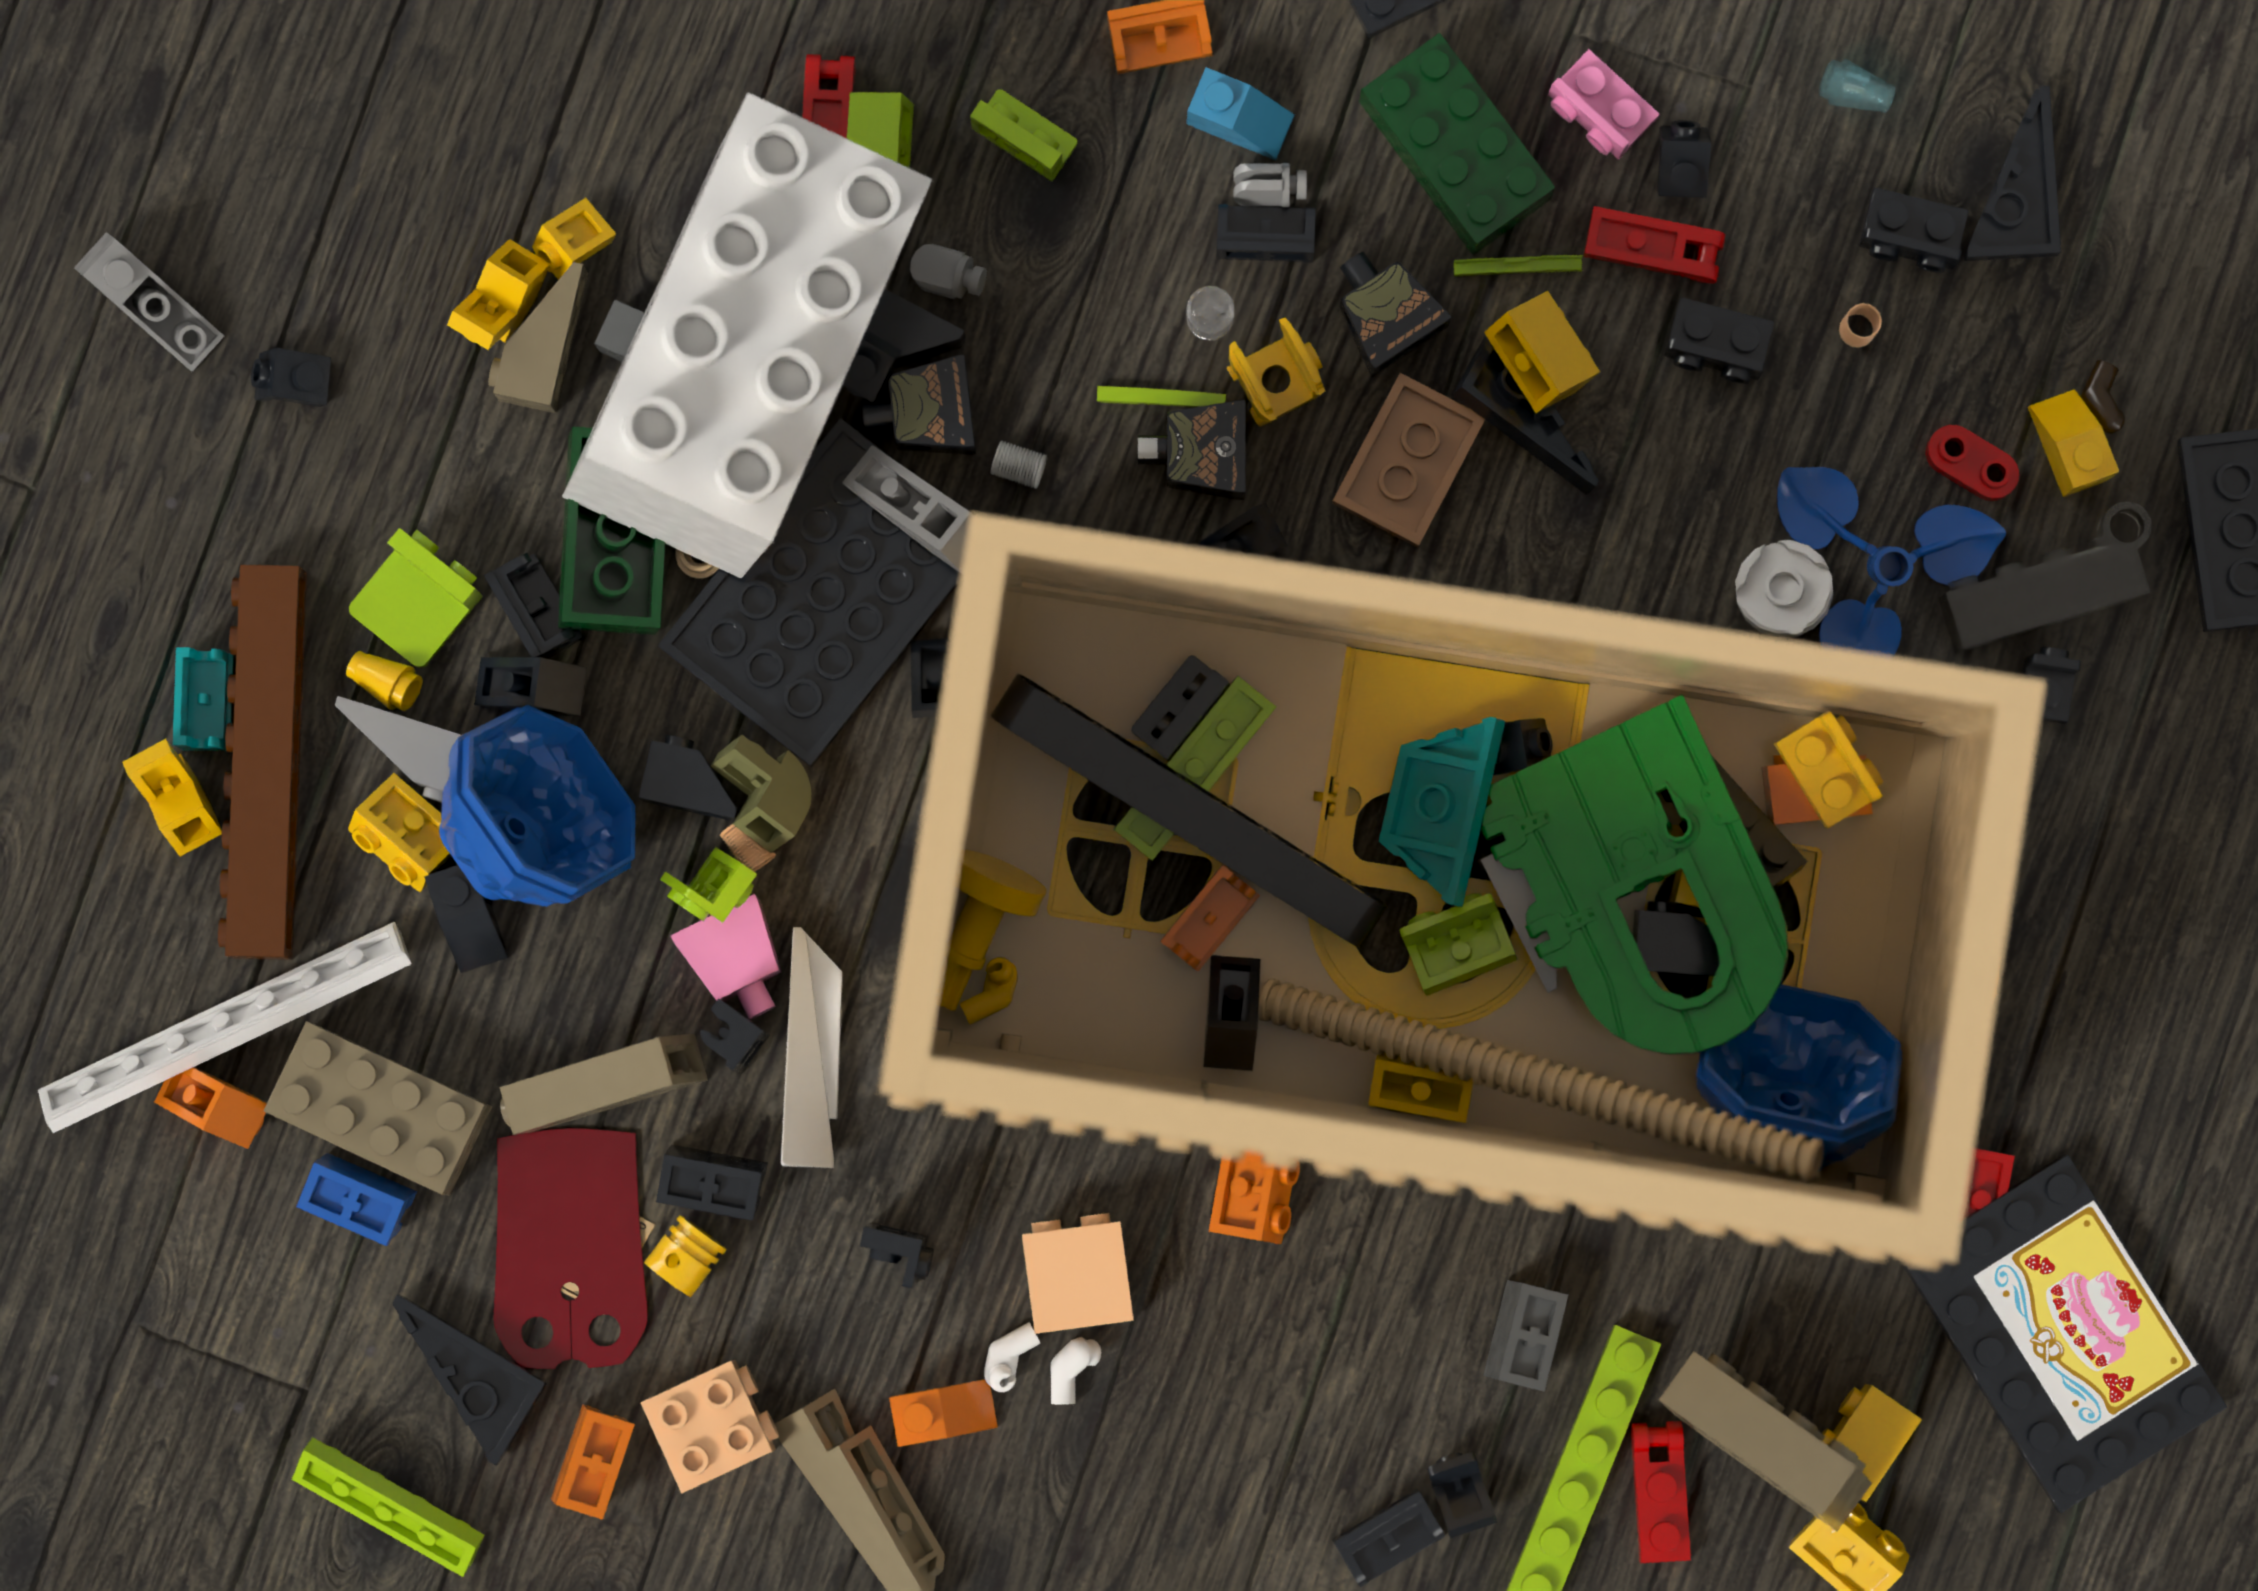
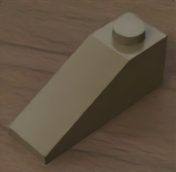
[489,262,588,413]

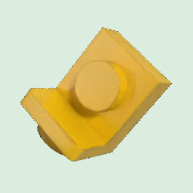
[532,198,616,280]

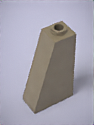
[500,1033,708,1135]

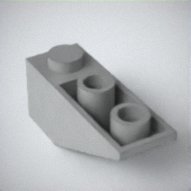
[74,232,224,372]

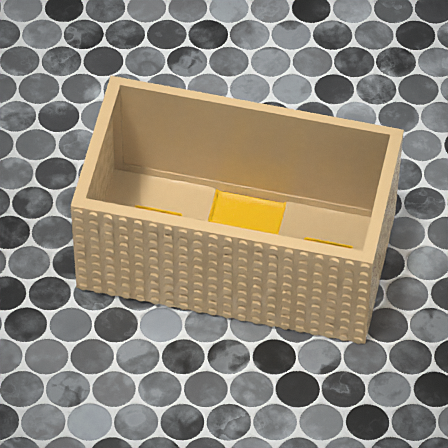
[879,513,2046,1270]

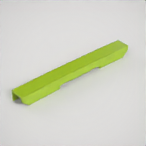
[1454,255,1583,277]
[1097,386,1226,408]

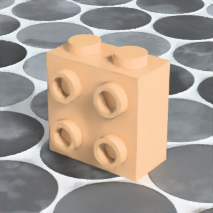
[1022,1213,1134,1334]
[641,1360,779,1494]

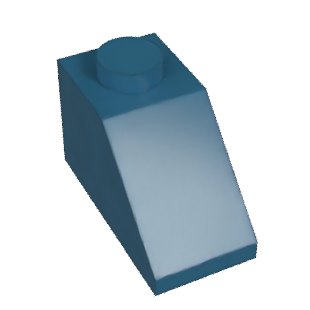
[1187,67,1294,160]

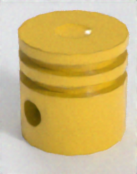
[644,1215,727,1297]

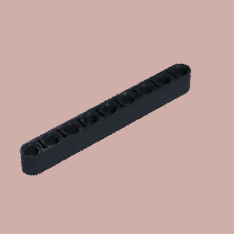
[990,674,1388,948]

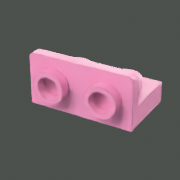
[1548,49,1660,160]

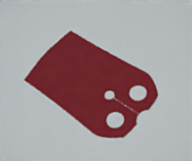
[493,1128,648,1369]

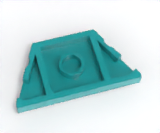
[1379,717,1505,907]

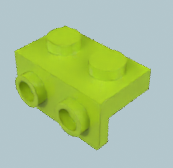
[660,847,757,923]
[1399,893,1518,996]

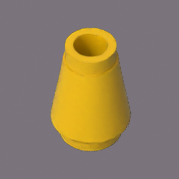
[346,651,423,711]

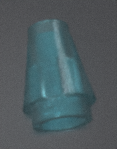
[1819,59,1895,113]

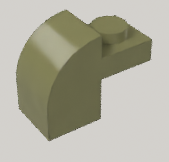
[710,735,811,853]

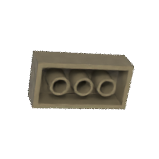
[264,1021,492,1196]
[1659,1351,1872,1532]

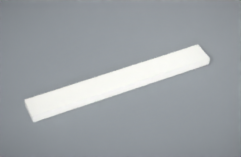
[38,922,412,1133]

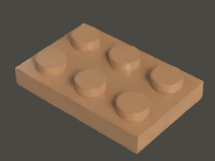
[1332,373,1485,548]

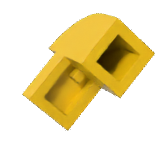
[447,239,550,350]
[122,739,222,857]

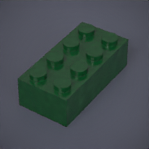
[1359,33,1555,255]
[558,427,665,635]

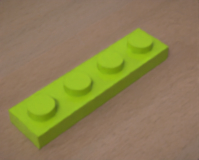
[1114,676,1276,861]
[292,1437,485,1577]

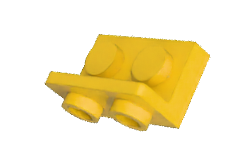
[1774,711,1883,828]
[348,773,451,892]
[1789,1503,1910,1591]

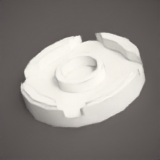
[1735,540,1833,638]

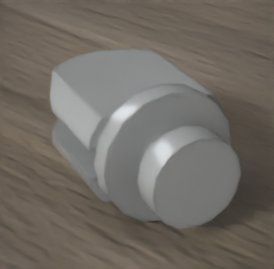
[1233,163,1307,207]
[910,244,987,299]

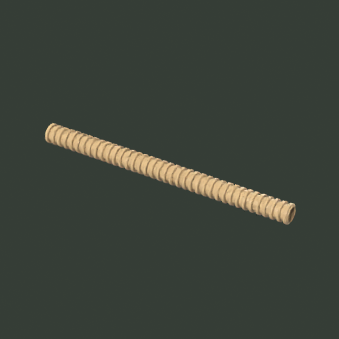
[1258,978,1824,1183]

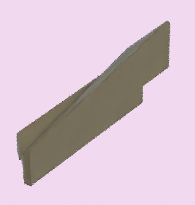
[774,1389,945,1591]

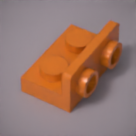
[1209,1151,1300,1244]

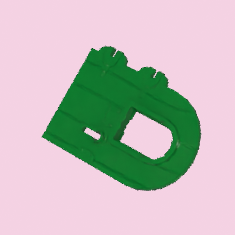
[1481,694,1788,1055]

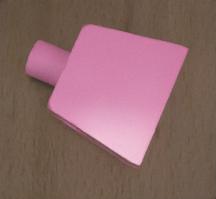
[671,894,781,1019]

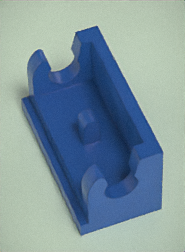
[296,1153,417,1246]

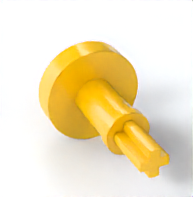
[938,849,1047,1011]

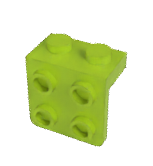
[349,528,483,668]

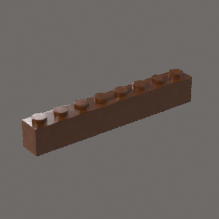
[218,565,307,960]

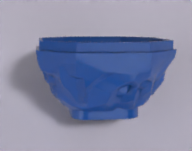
[439,705,635,907]
[1696,984,1903,1172]

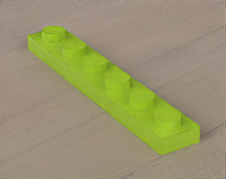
[1506,1325,1661,1591]

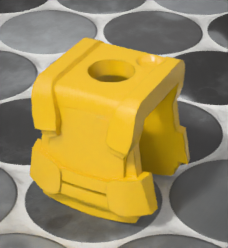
[1227,317,1325,427]

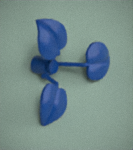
[1777,467,2006,657]

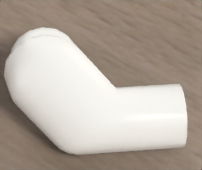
[984,1322,1041,1392]
[1051,1337,1101,1404]

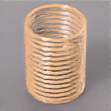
[1839,303,1882,348]
[720,824,776,872]

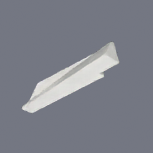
[781,927,843,1168]

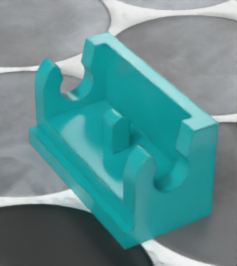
[173,647,235,751]

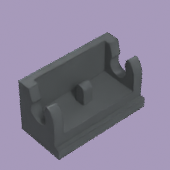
[1483,1280,1568,1392]

